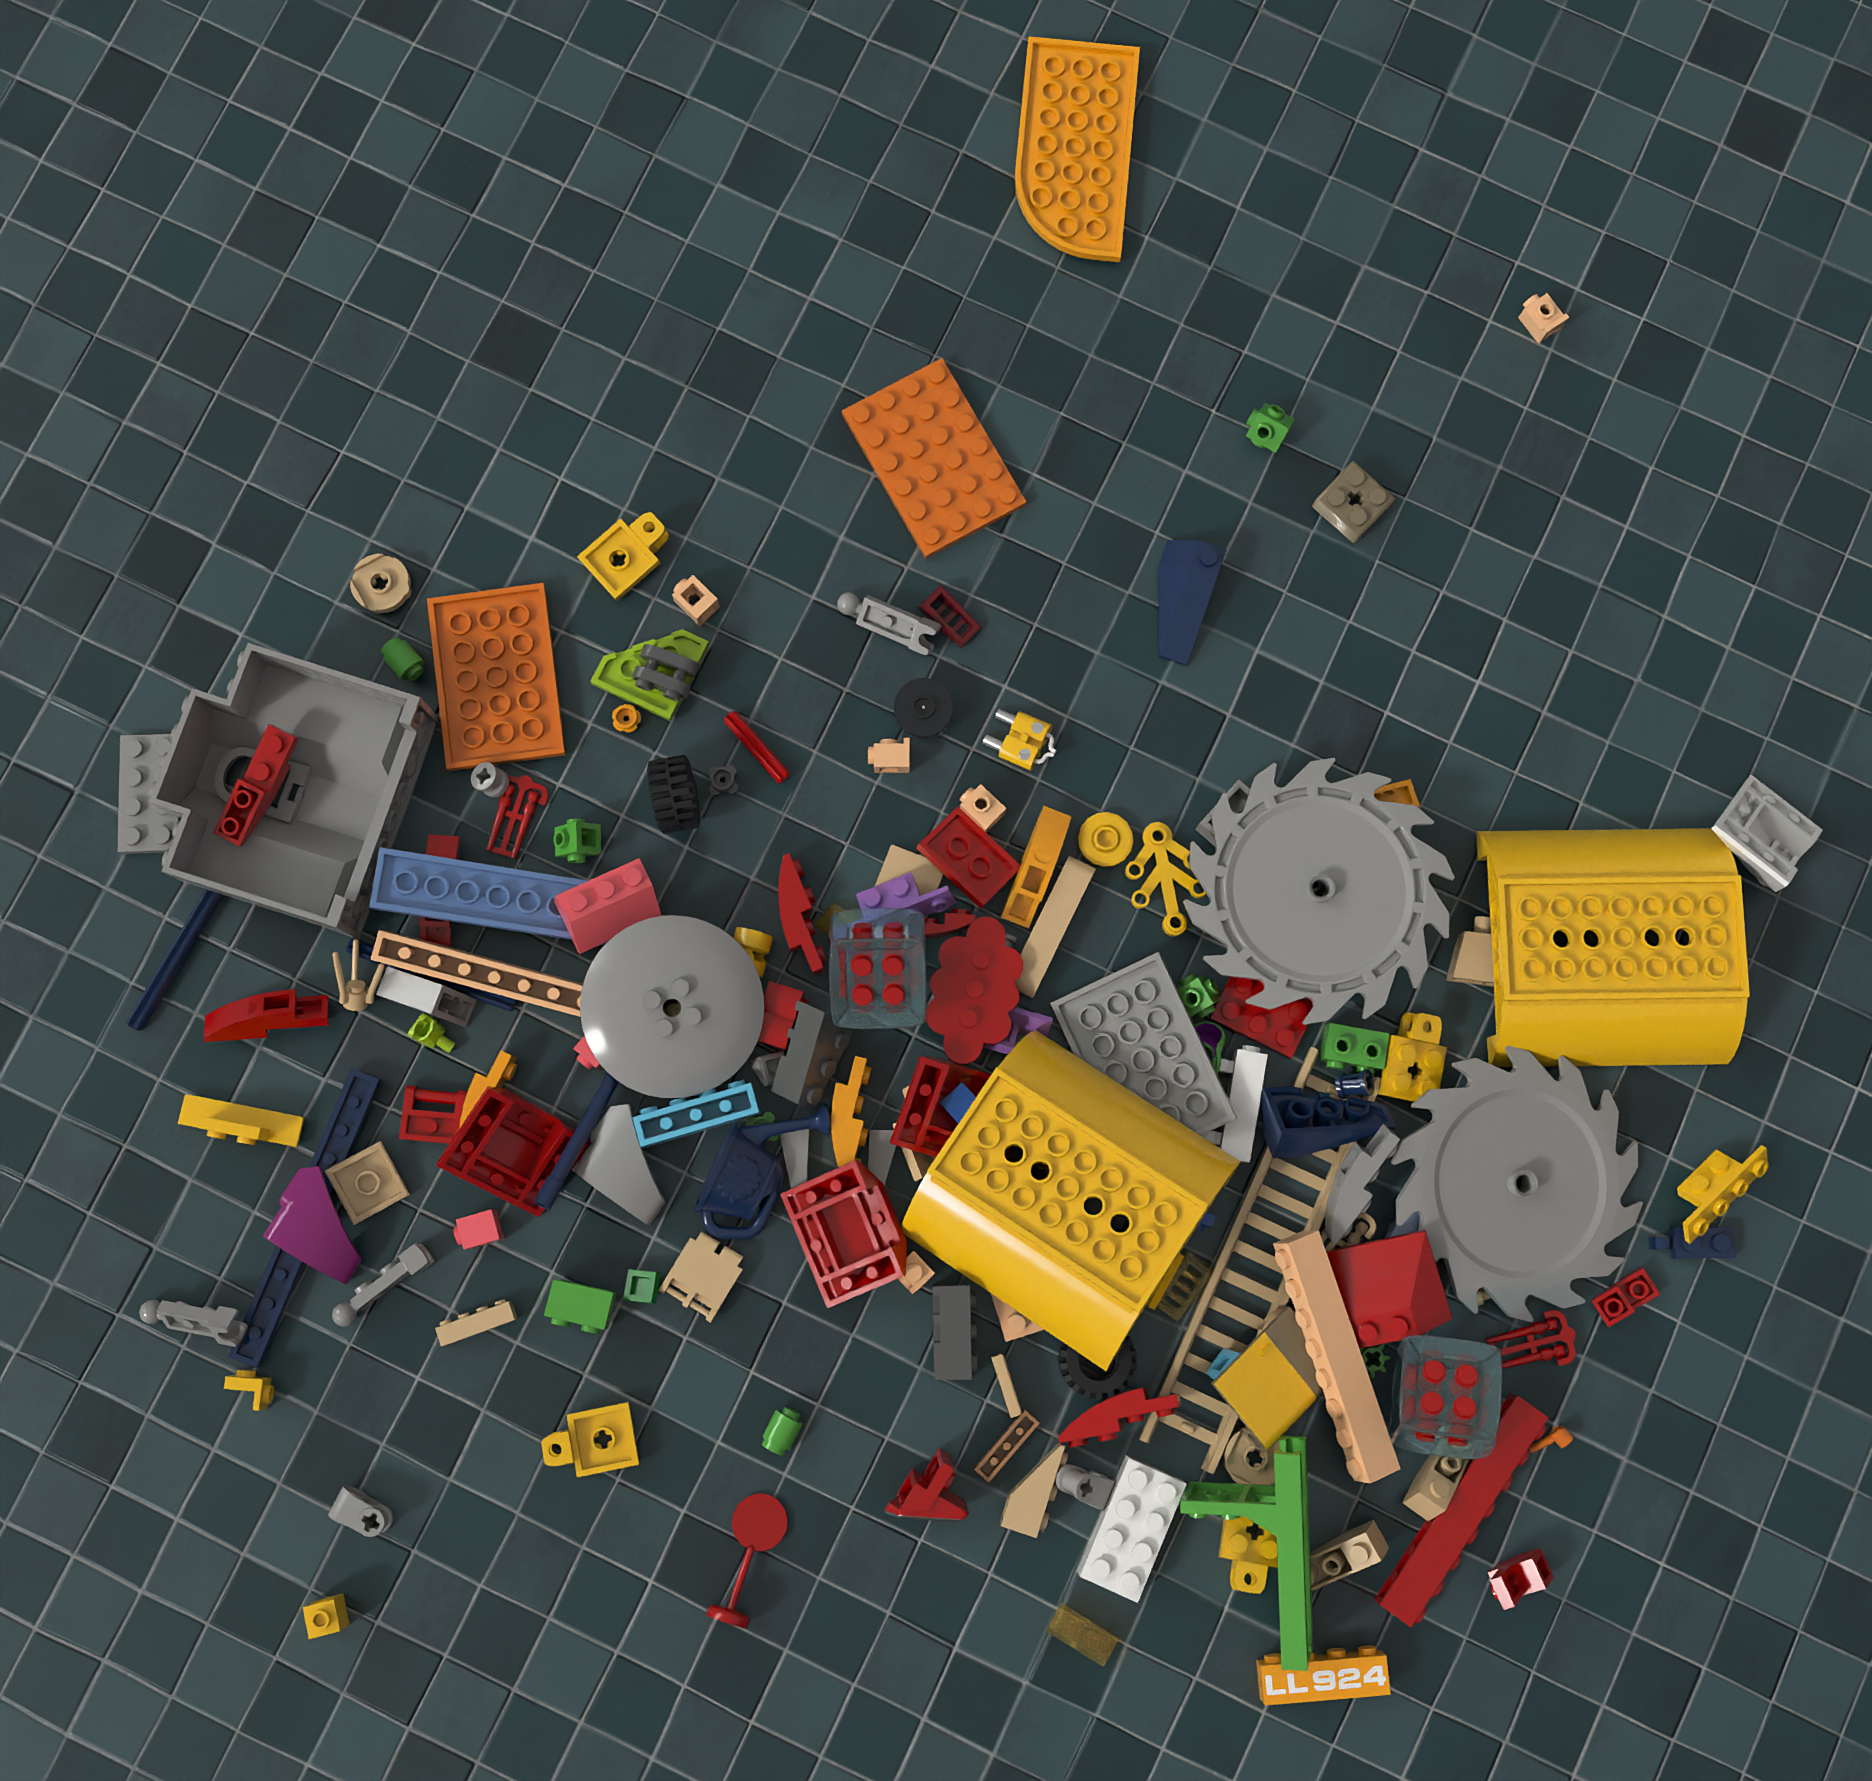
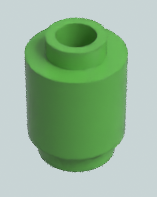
[381,637,425,681]
[762,1406,803,1456]

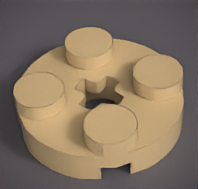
[350,554,412,614]
[1223,1426,1280,1485]

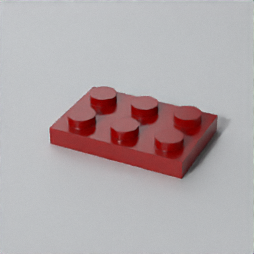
[916,806,1021,909]
[1209,977,1313,1059]

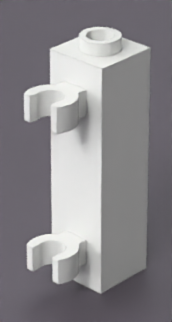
[1200,1045,1268,1163]

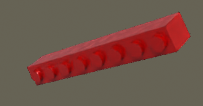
[1373,1393,1549,1627]

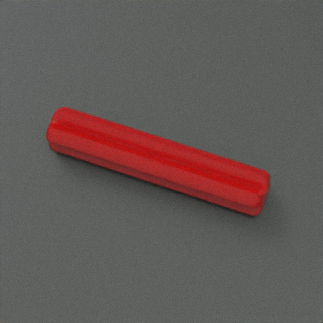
[724,711,790,784]

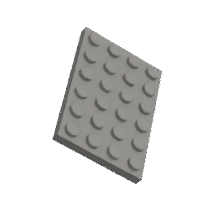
[1050,952,1237,1135]

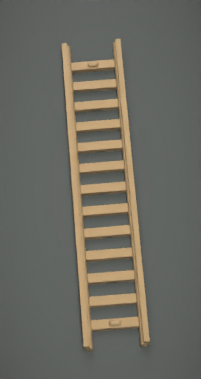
[1139,1047,1381,1475]

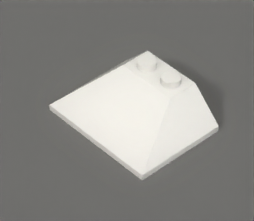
[1712,775,1823,892]

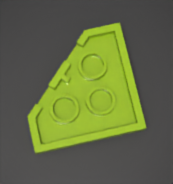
[590,629,710,721]

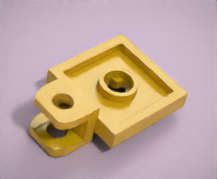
[577,512,669,601]
[1378,1012,1447,1102]
[541,1402,640,1477]
[1218,1516,1278,1594]

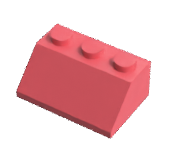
[554,858,661,955]

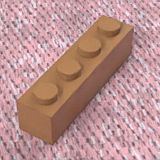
[974,1409,1040,1483]

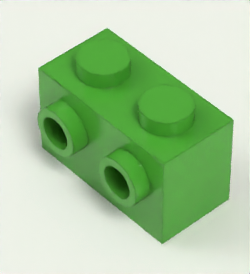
[1319,1023,1389,1075]
[544,1279,617,1334]

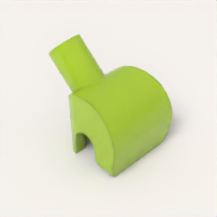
[407,1012,455,1053]

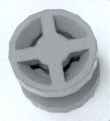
[471,762,509,798]

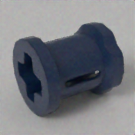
[1335,1069,1375,1099]

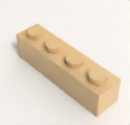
[435,1299,518,1347]

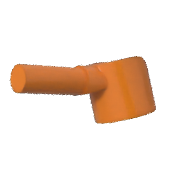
[1528,1426,1573,1454]

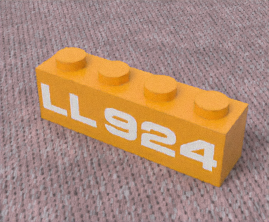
[1256,1645,1391,1706]

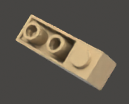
[1402,1428,1480,1521]
[1000,1442,1068,1538]
[1310,1520,1389,1591]

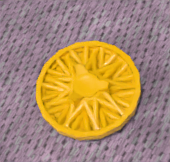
[1078,812,1133,867]

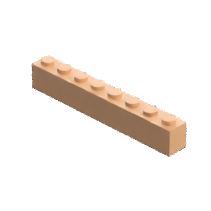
[370,930,583,1017]
[1273,1230,1401,1484]

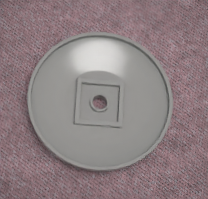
[580,915,764,1098]

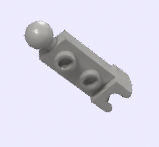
[837,592,942,655]
[332,1243,435,1327]
[139,1300,248,1347]

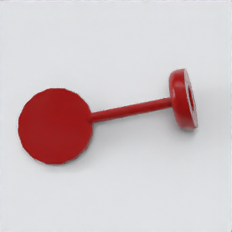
[706,1493,788,1629]

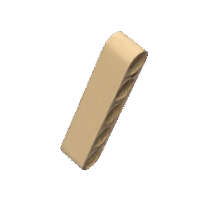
[1015,856,1096,998]

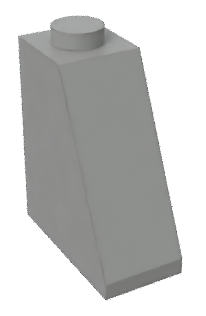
[376,966,477,1028]

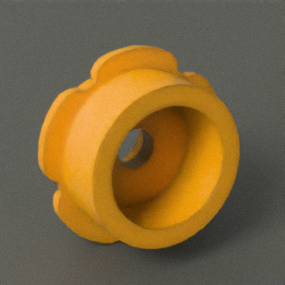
[612,704,641,733]

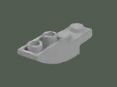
[1325,1124,1400,1244]

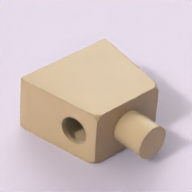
[1446,916,1494,987]

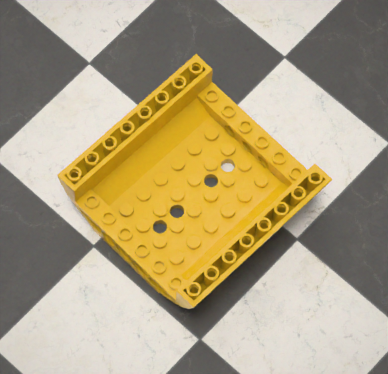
[1476,828,1750,1067]
[901,1030,1241,1371]

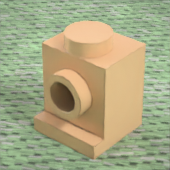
[1518,293,1569,344]
[672,575,720,627]
[868,738,910,773]
[898,1251,935,1294]

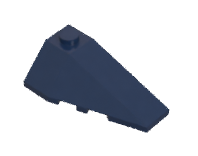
[1158,540,1227,666]
[1262,1086,1396,1158]

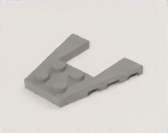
[780,1129,896,1189]

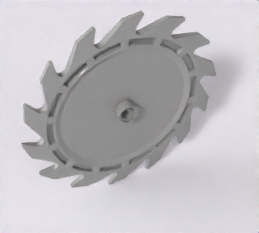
[1183,758,1455,1025]
[1391,1046,1643,1322]

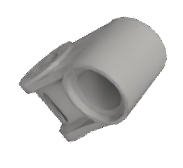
[1056,1464,1116,1511]
[328,1485,394,1537]

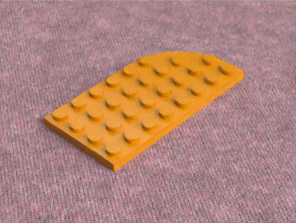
[1015,36,1140,262]

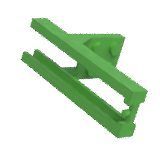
[1180,1436,1314,1671]

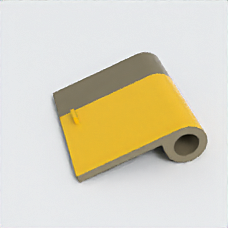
[1211,1306,1323,1453]

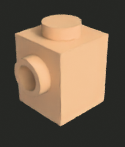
[959,784,1006,833]

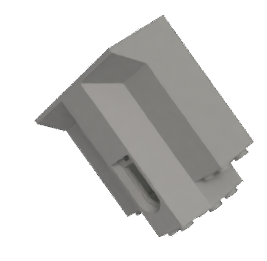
[148,643,440,939]

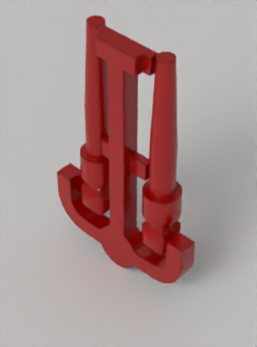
[486,775,549,859]
[1485,1310,1576,1371]

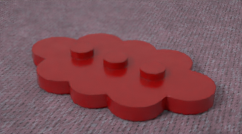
[926,917,1023,1065]

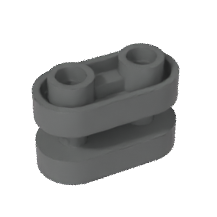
[631,644,700,702]

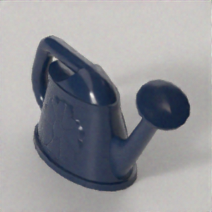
[693,1104,831,1239]

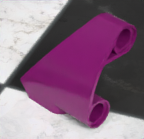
[263,1166,362,1284]

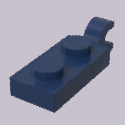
[1649,1227,1736,1259]

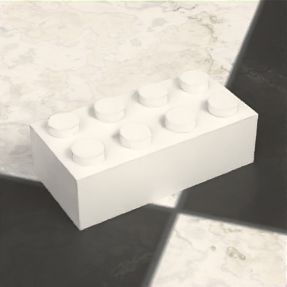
[1077,1454,1186,1603]

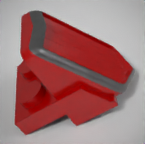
[884,1448,969,1522]

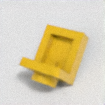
[224,1369,274,1411]

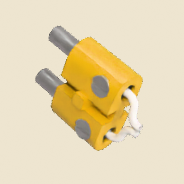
[983,709,1056,771]

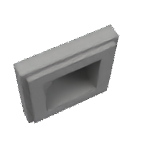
[750,1051,785,1087]

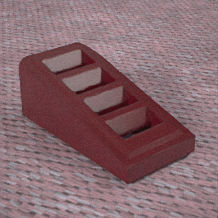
[917,585,981,648]

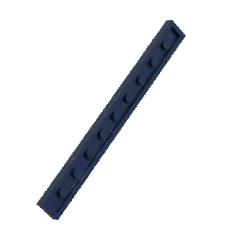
[228,1068,382,1368]

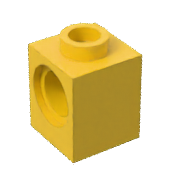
[303,1594,350,1639]

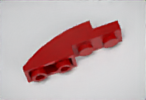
[213,724,299,847]
[418,834,460,947]
[778,853,827,975]
[204,989,329,1042]
[1058,1387,1182,1447]

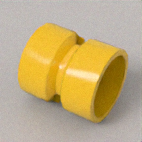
[733,927,774,978]

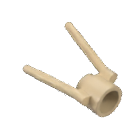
[332,939,384,1011]

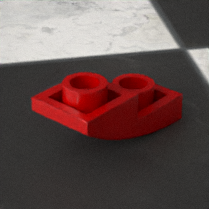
[913,909,975,939]
[1591,1266,1660,1327]

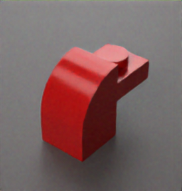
[1488,1548,1554,1610]

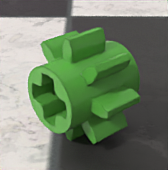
[1359,1344,1391,1378]

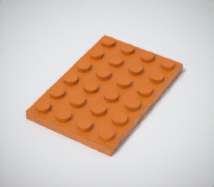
[842,358,1027,559]
[427,583,566,771]

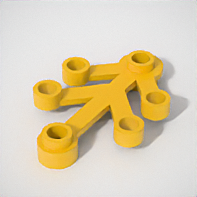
[1125,822,1206,937]

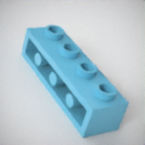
[632,1080,761,1148]

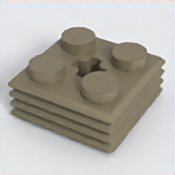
[1312,461,1395,543]

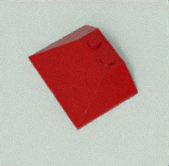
[890,1056,1013,1160]
[436,1086,589,1217]
[780,1159,907,1308]
[1326,1230,1452,1348]

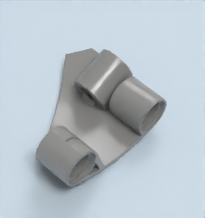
[572,1104,666,1226]

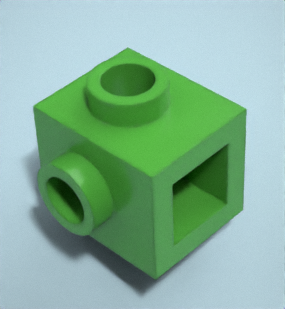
[1246,403,1295,453]
[554,819,601,863]
[1178,973,1221,1019]

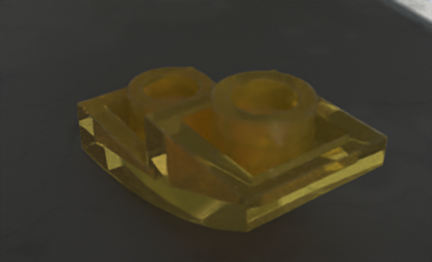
[1046,1603,1119,1667]

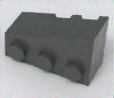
[771,1000,853,1112]
[932,1284,977,1381]

